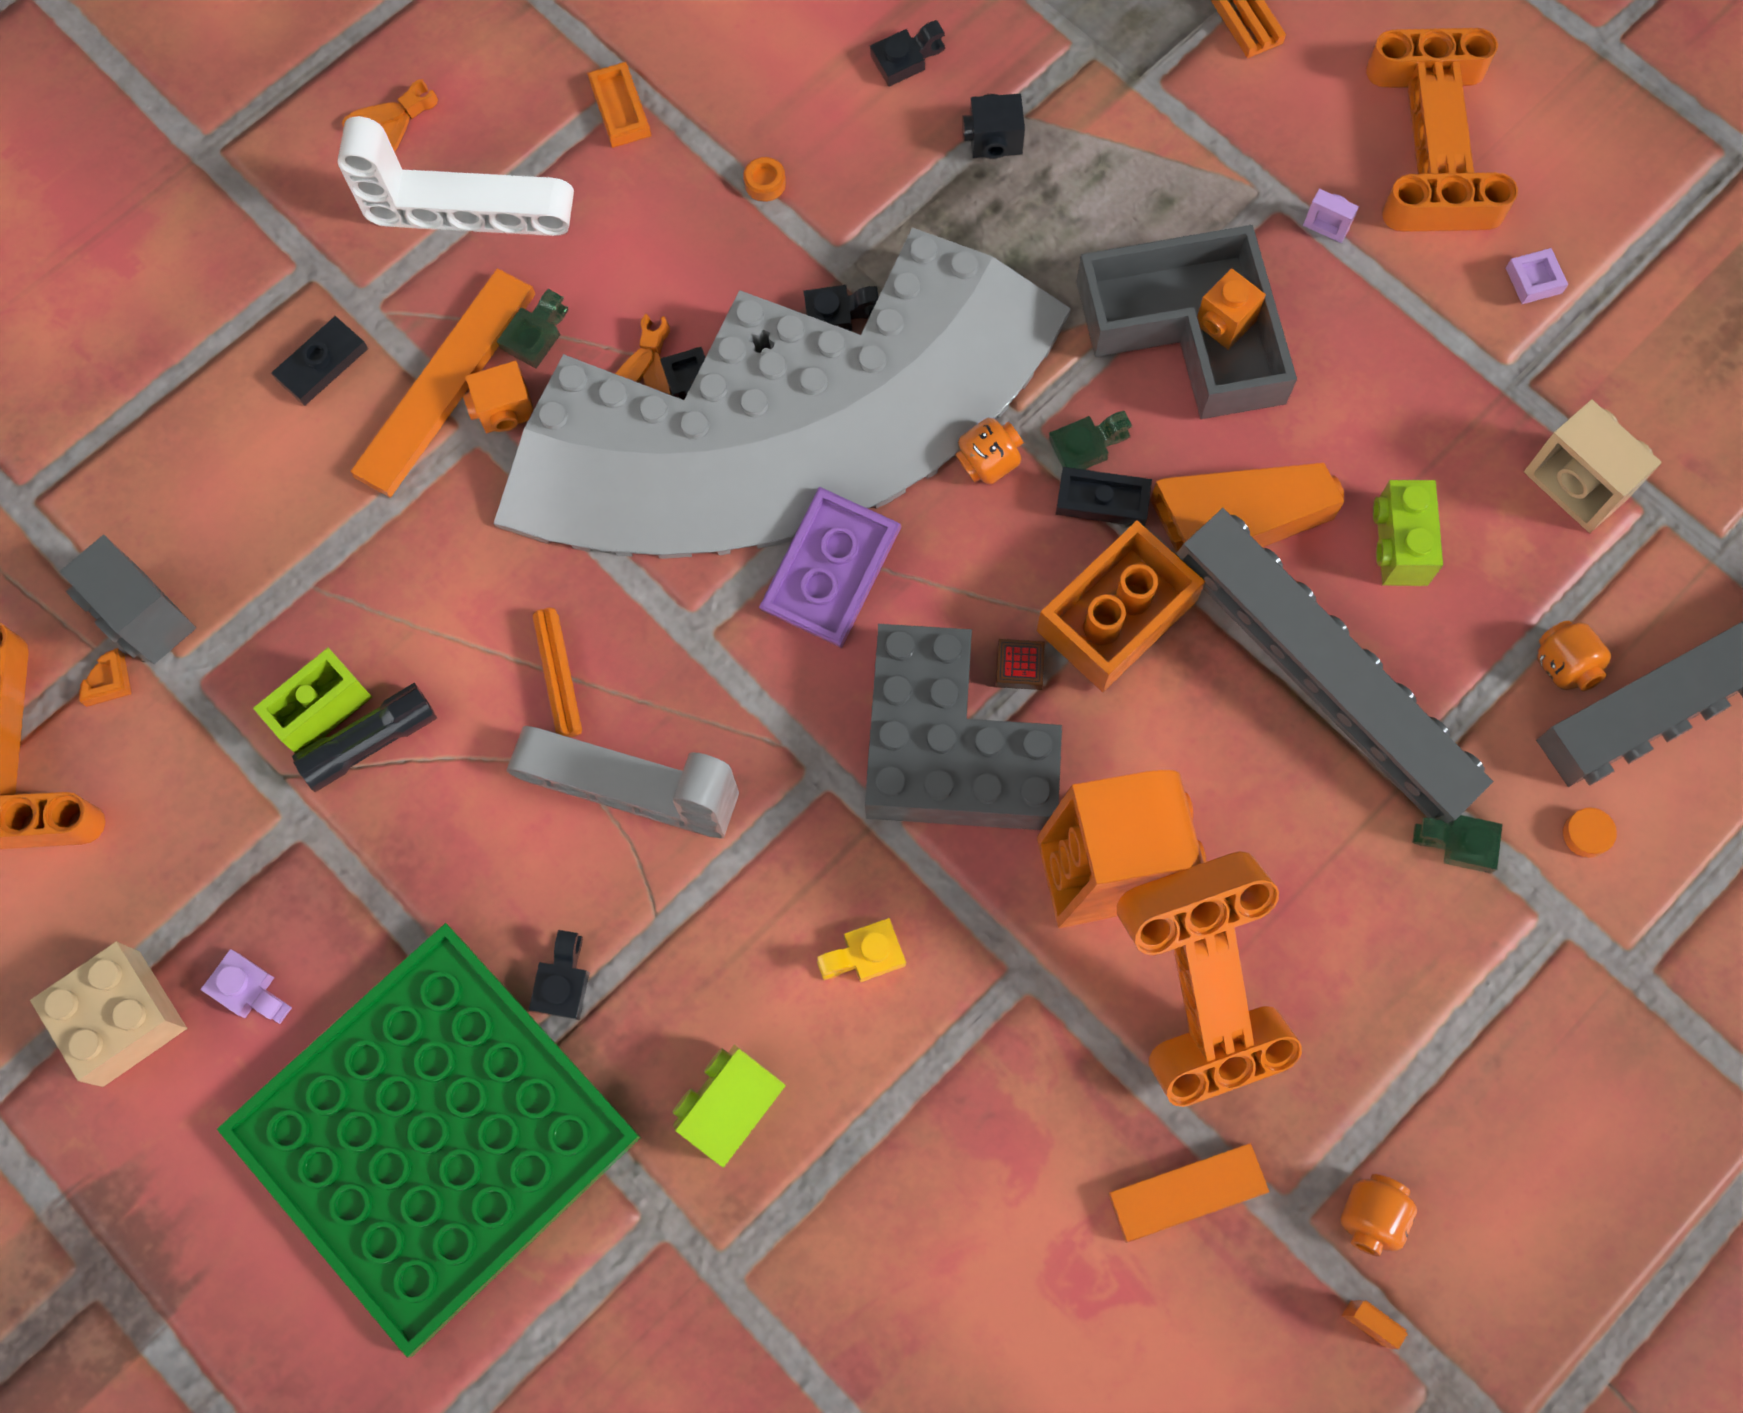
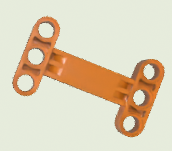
[1366,28,1518,232]
[1116,851,1302,1107]

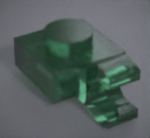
[497,289,569,369]
[1049,411,1132,470]
[1412,815,1503,874]

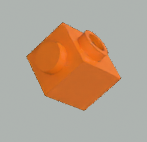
[1197,268,1266,350]
[463,360,534,434]

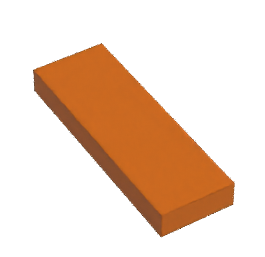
[1108,1143,1270,1243]

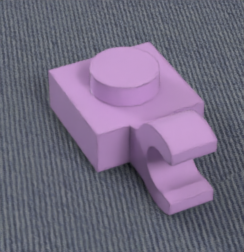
[200,949,292,1024]

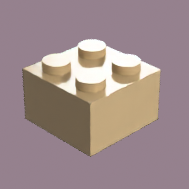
[1524,400,1662,533]
[30,941,188,1087]

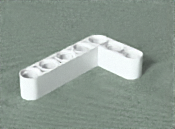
[337,116,574,236]

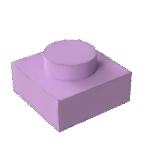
[1303,189,1359,243]
[1506,248,1568,304]

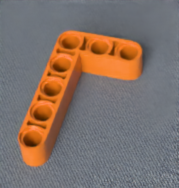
[0,622,106,849]

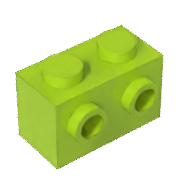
[1373,480,1443,586]
[253,647,372,754]
[672,1044,786,1168]

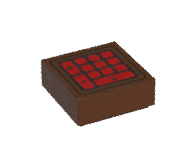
[996,639,1045,690]

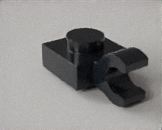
[870,20,945,87]
[804,285,879,331]
[660,347,705,400]
[529,930,590,1020]

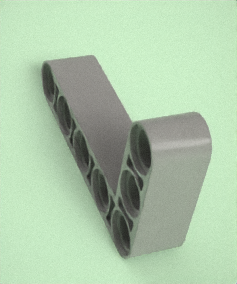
[507,726,739,839]

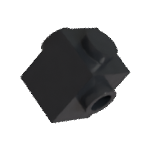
[962,94,1025,159]

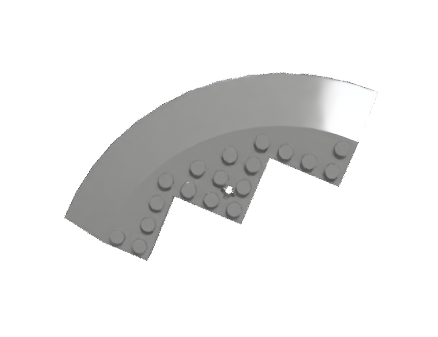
[494,227,1071,559]

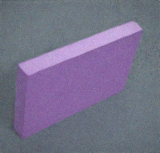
[759,487,901,648]

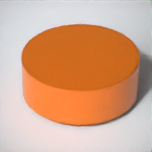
[743,157,786,202]
[1563,808,1617,858]

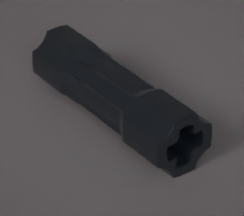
[292,682,437,792]

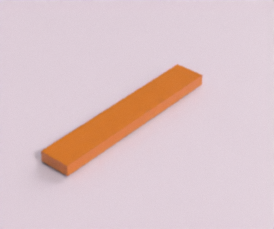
[350,268,536,498]

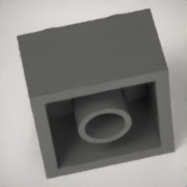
[59,534,196,664]

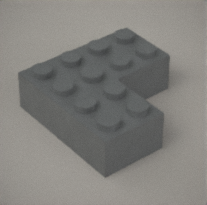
[1076,225,1297,420]
[865,624,1062,830]

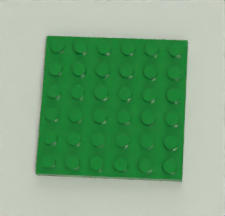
[217,923,641,1358]

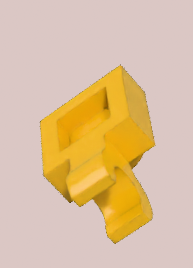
[817,918,906,982]

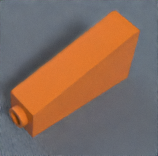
[1150,463,1344,552]

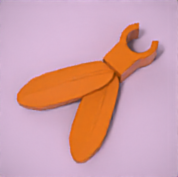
[342,79,438,152]
[615,313,671,395]

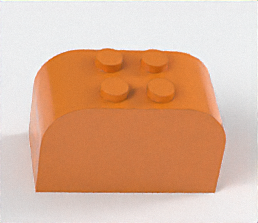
[1037,770,1206,929]

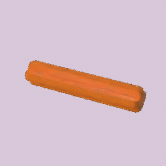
[532,608,582,738]

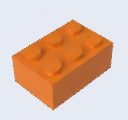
[1036,520,1206,692]

